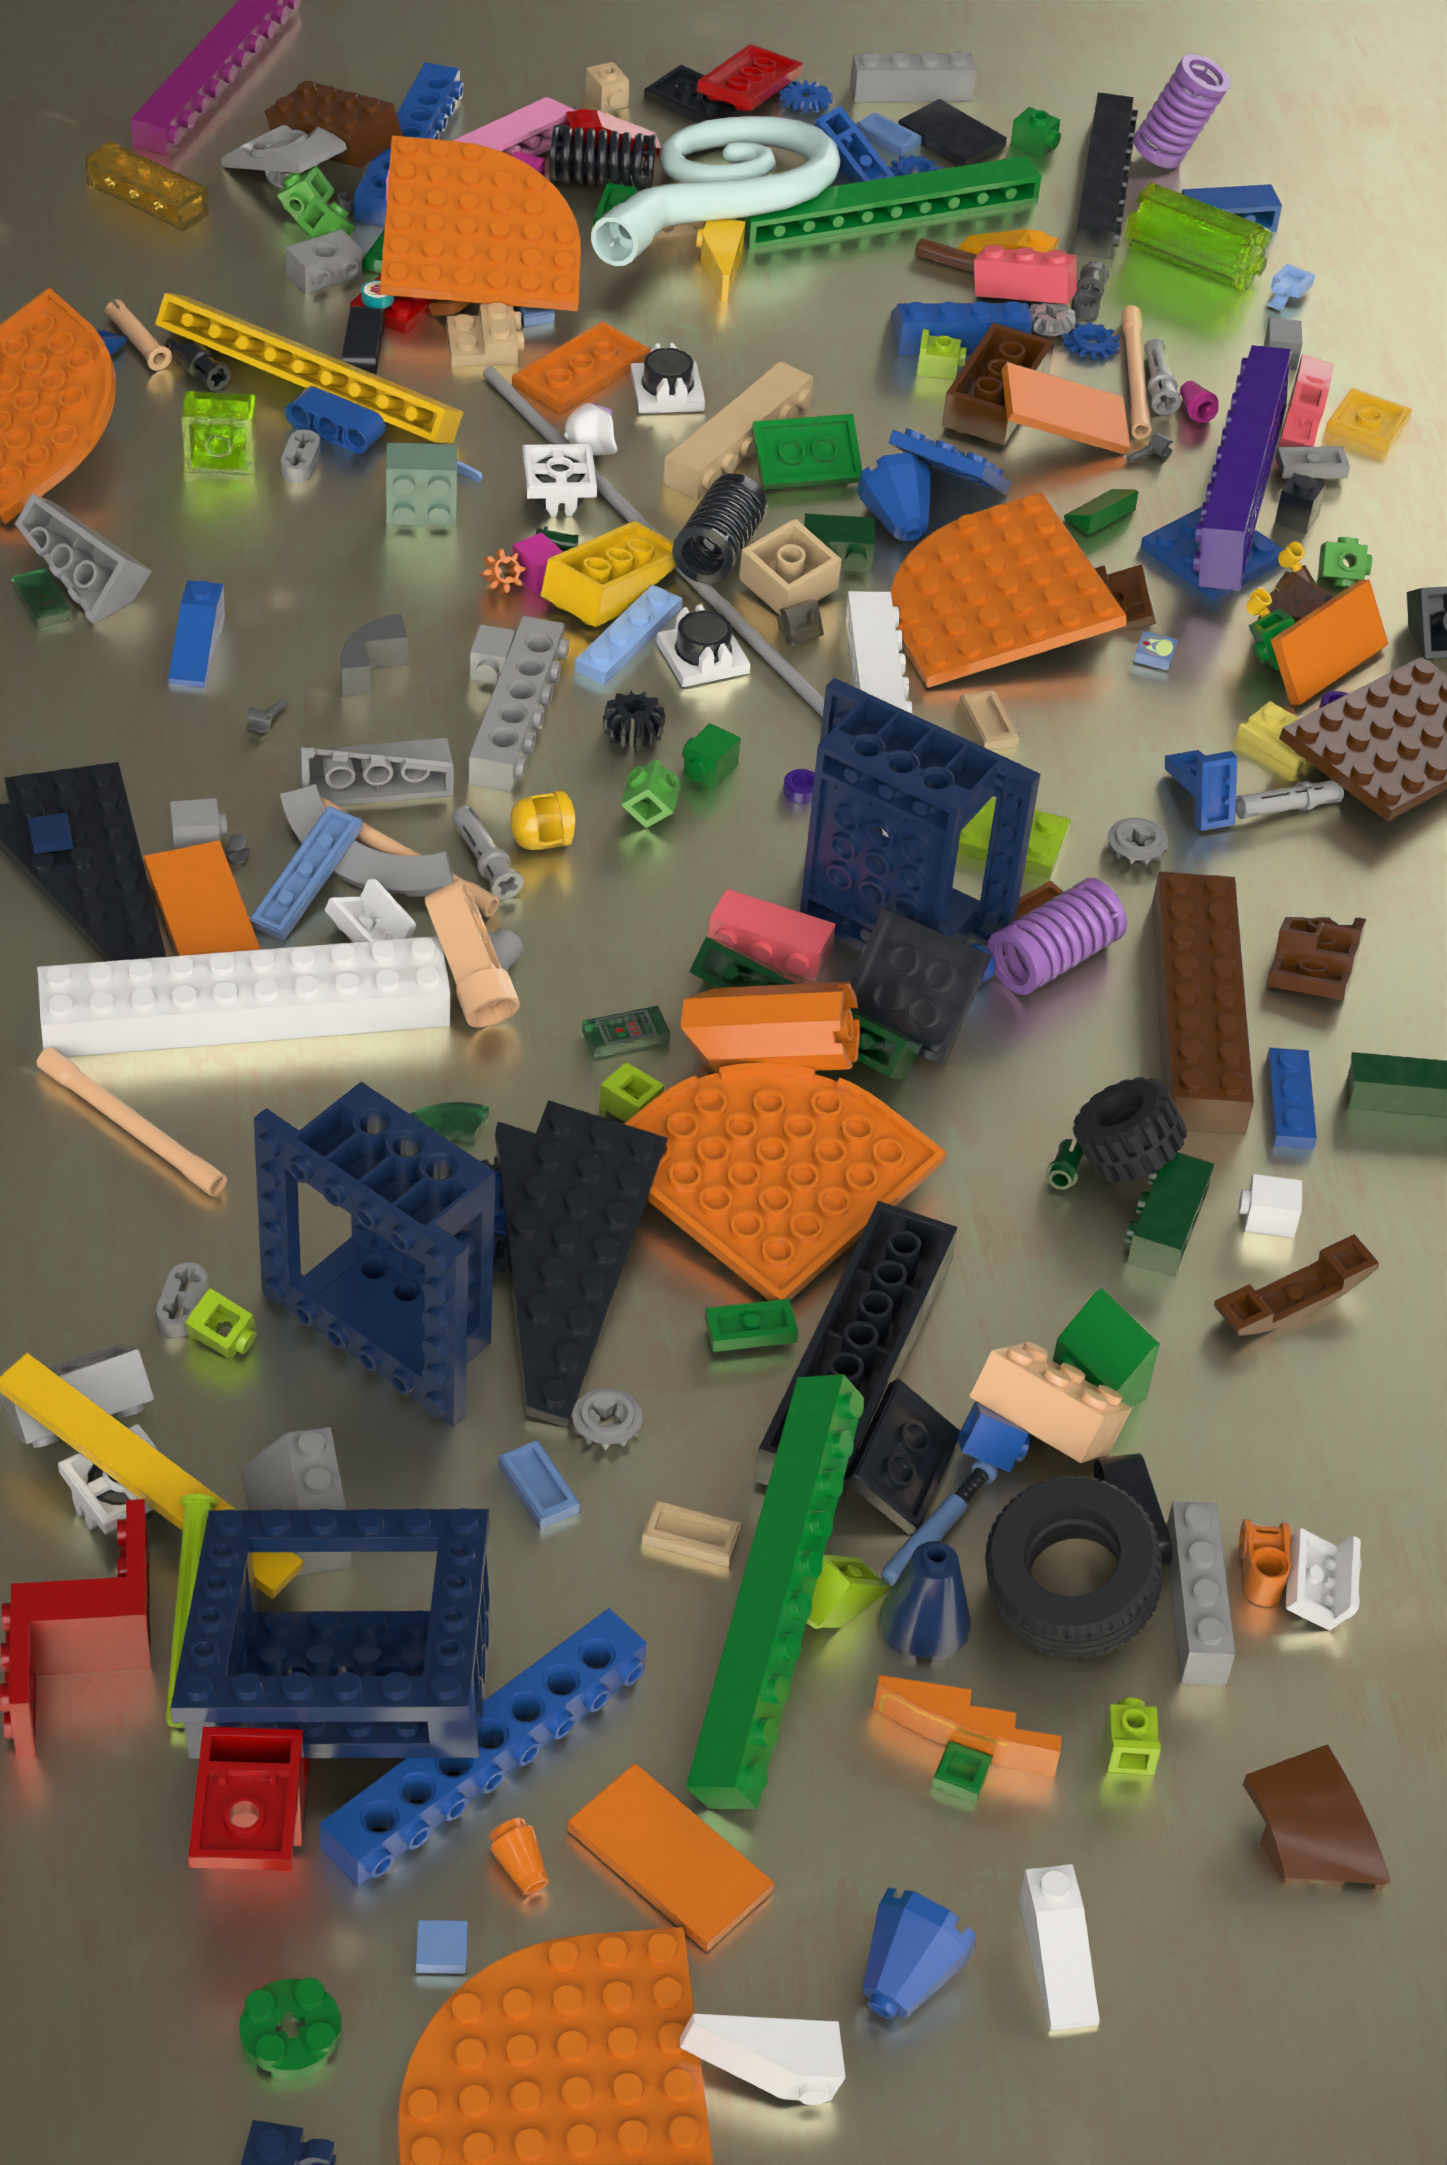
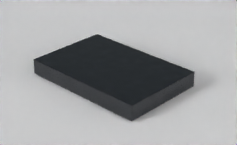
[644,65,746,123]
[898,99,1007,166]
[844,1378,960,1535]

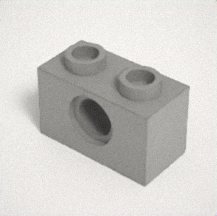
[285,229,362,294]

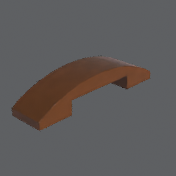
[1214,1234,1379,1335]

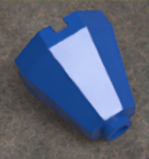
[857,452,931,542]
[863,1887,976,2020]

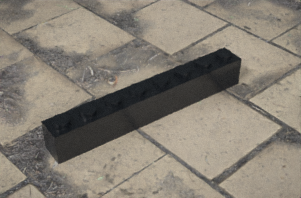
[1073,92,1138,259]

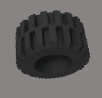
[1073,1077,1187,1183]

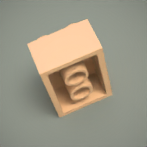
[969,1342,1132,1463]

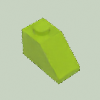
[806,1555,890,1629]

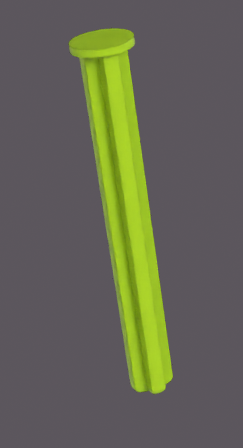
[166,1494,218,1728]

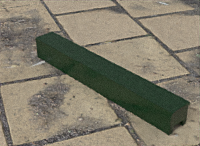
[1346,1052,1447,1117]

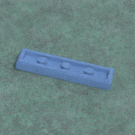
[249,806,363,942]

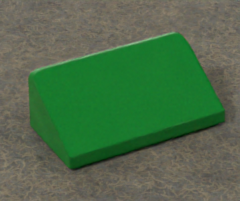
[1064,489,1139,536]

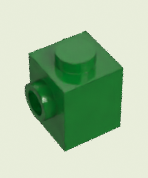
[1010,107,1061,159]
[1248,608,1295,671]
[682,723,741,789]

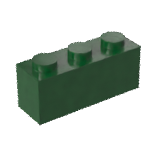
[1124,1152,1215,1277]

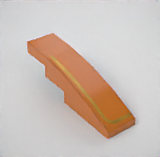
[873,1675,1062,1777]

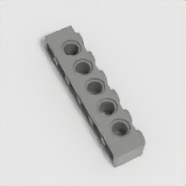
[469,616,570,793]

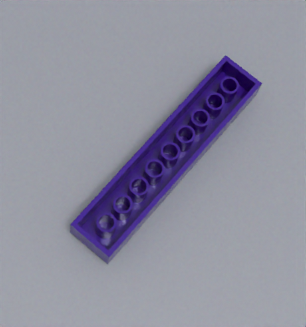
[1193,345,1291,591]

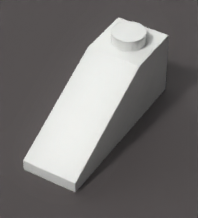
[1018,1864,1100,2031]
[679,2014,846,2105]

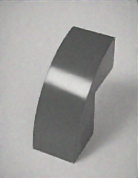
[341,614,408,697]

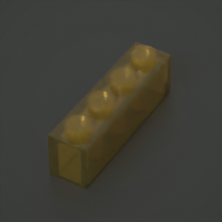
[85,141,209,231]

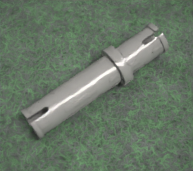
[1236,780,1344,819]

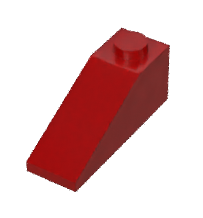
[565,109,661,158]

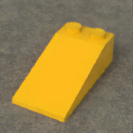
[541,521,677,627]

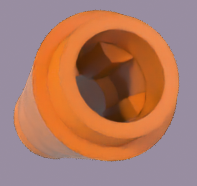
[489,1818,549,1895]

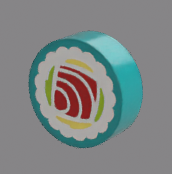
[361,280,394,308]

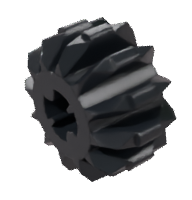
[603,690,666,751]

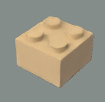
[739,518,842,621]

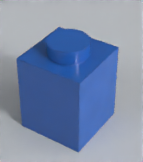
[957,1401,1030,1473]

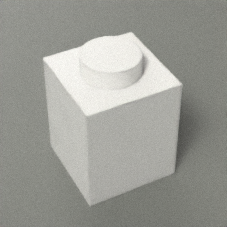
[1238,1174,1302,1238]

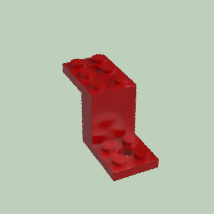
[0,1499,151,1758]
[188,1726,310,1871]

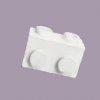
[324,879,416,943]
[1286,1528,1362,1631]

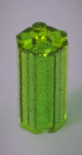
[1124,182,1273,291]

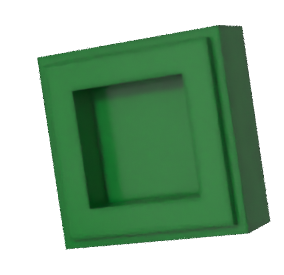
[932,1741,993,1803]

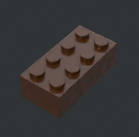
[264,81,403,169]
[942,323,1055,445]

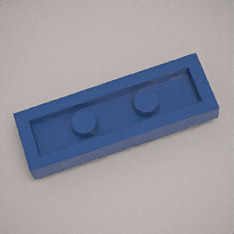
[1267,1047,1317,1149]

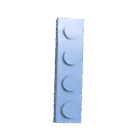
[574,585,682,685]

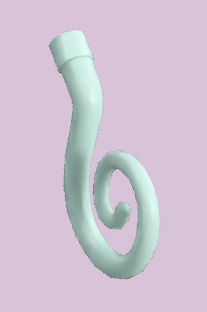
[591,116,840,266]

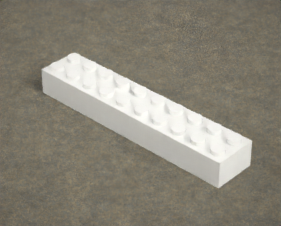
[37,936,450,1057]

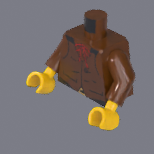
[1246,541,1334,623]

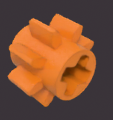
[479,549,526,595]

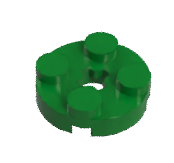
[239,1978,342,2081]

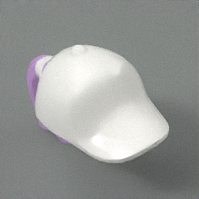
[564,402,617,456]

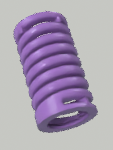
[1133,54,1231,169]
[987,878,1127,995]

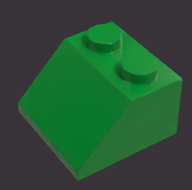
[1053,1288,1160,1407]

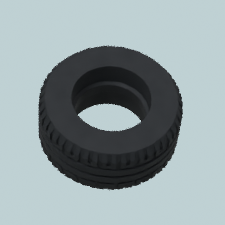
[985,1476,1162,1659]

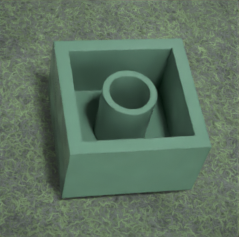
[386,443,457,526]

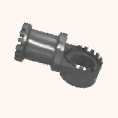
[1071,261,1109,320]

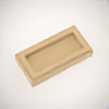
[959,690,1019,751]
[642,1500,742,1567]

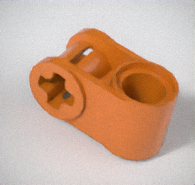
[1239,1519,1291,1607]

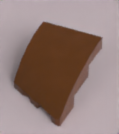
[1094,564,1156,629]
[1267,917,1366,1000]
[1243,1744,1391,1890]

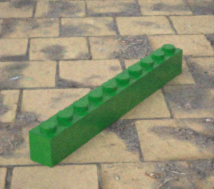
[736,156,1042,249]
[686,1374,864,1809]

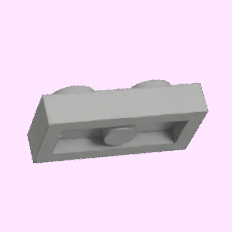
[1275,446,1350,479]

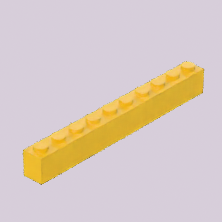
[155,293,464,444]

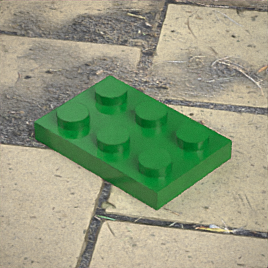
[751,414,862,490]

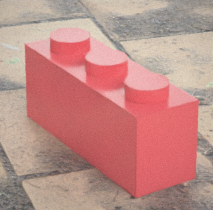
[974,245,1077,304]
[708,889,836,981]

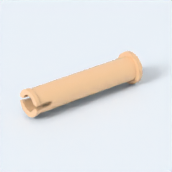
[105,299,172,371]

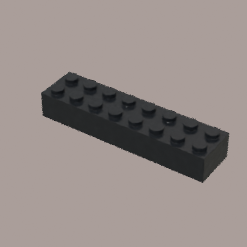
[755,1201,958,1510]

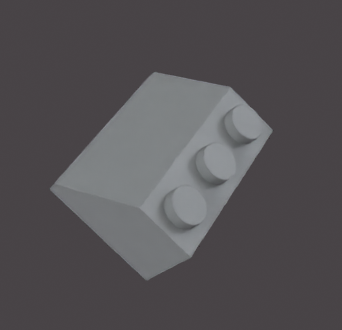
[0,1344,154,1448]
[242,1427,352,1576]

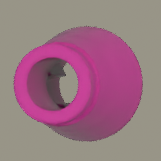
[1180,381,1219,423]

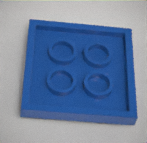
[888,428,1011,495]
[1141,507,1284,601]

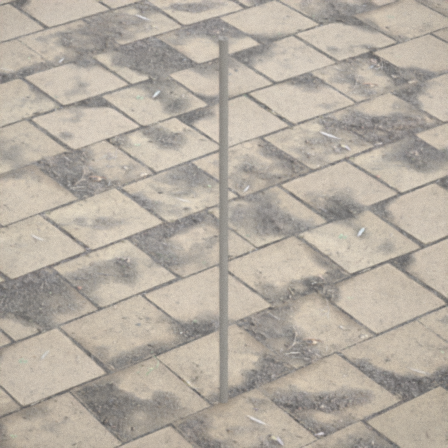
[483,366,824,718]

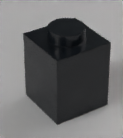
[1275,472,1326,534]

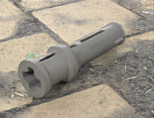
[1144,338,1181,416]
[452,806,524,900]

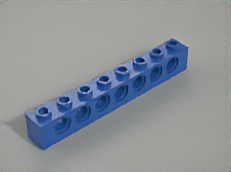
[354,62,464,227]
[320,1608,647,1887]

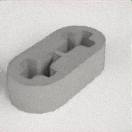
[281,430,321,483]
[156,1262,208,1338]

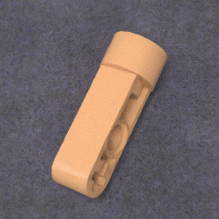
[425,878,520,1028]

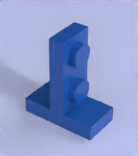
[1165,750,1237,831]

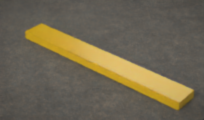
[0,1353,304,1599]

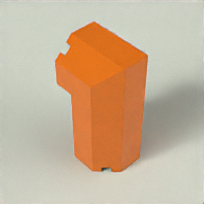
[680,982,860,1074]

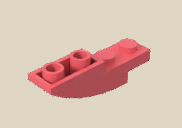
[1278,354,1334,447]

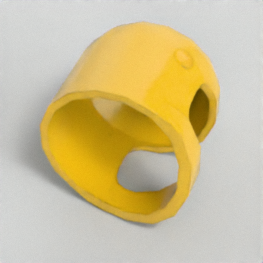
[510,790,575,851]

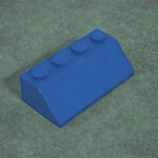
[891,301,1032,355]

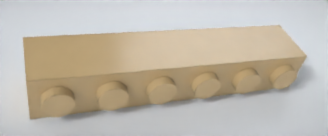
[663,361,814,500]

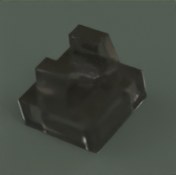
[777,599,824,645]

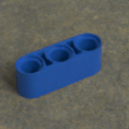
[285,386,386,454]

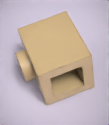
[585,62,629,112]

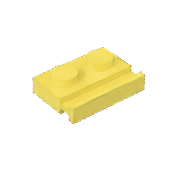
[1237,701,1308,771]

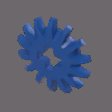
[779,80,833,113]
[888,155,942,176]
[1062,322,1121,359]

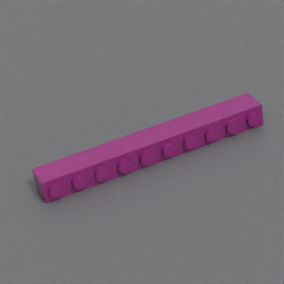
[131,0,301,155]

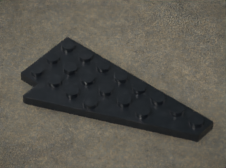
[0,762,167,962]
[495,1100,668,1428]

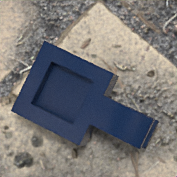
[241,2120,337,2165]

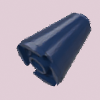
[880,1541,971,1662]

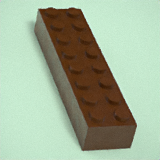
[1152,871,1254,1135]

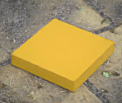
[1325,388,1413,453]

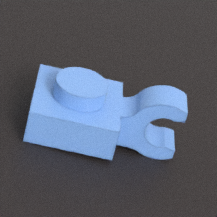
[1268,264,1315,311]

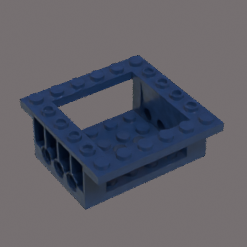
[800,678,1041,949]
[254,1082,495,1428]
[170,1508,492,1759]

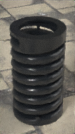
[549,125,656,191]
[672,473,768,584]

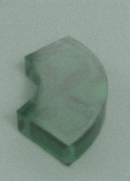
[409,1102,489,1145]

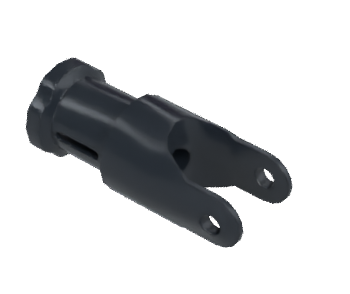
[165,338,231,391]

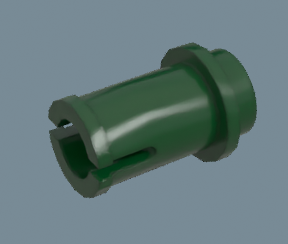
[535,526,579,552]
[1046,1139,1084,1190]

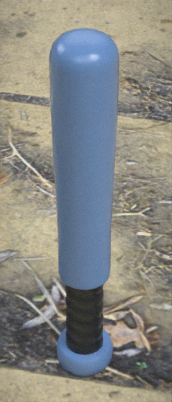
[881,1459,998,1588]

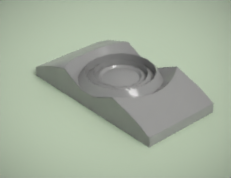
[220,125,347,173]

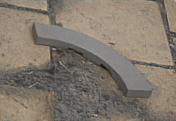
[280,784,454,897]

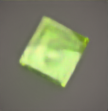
[182,391,258,476]

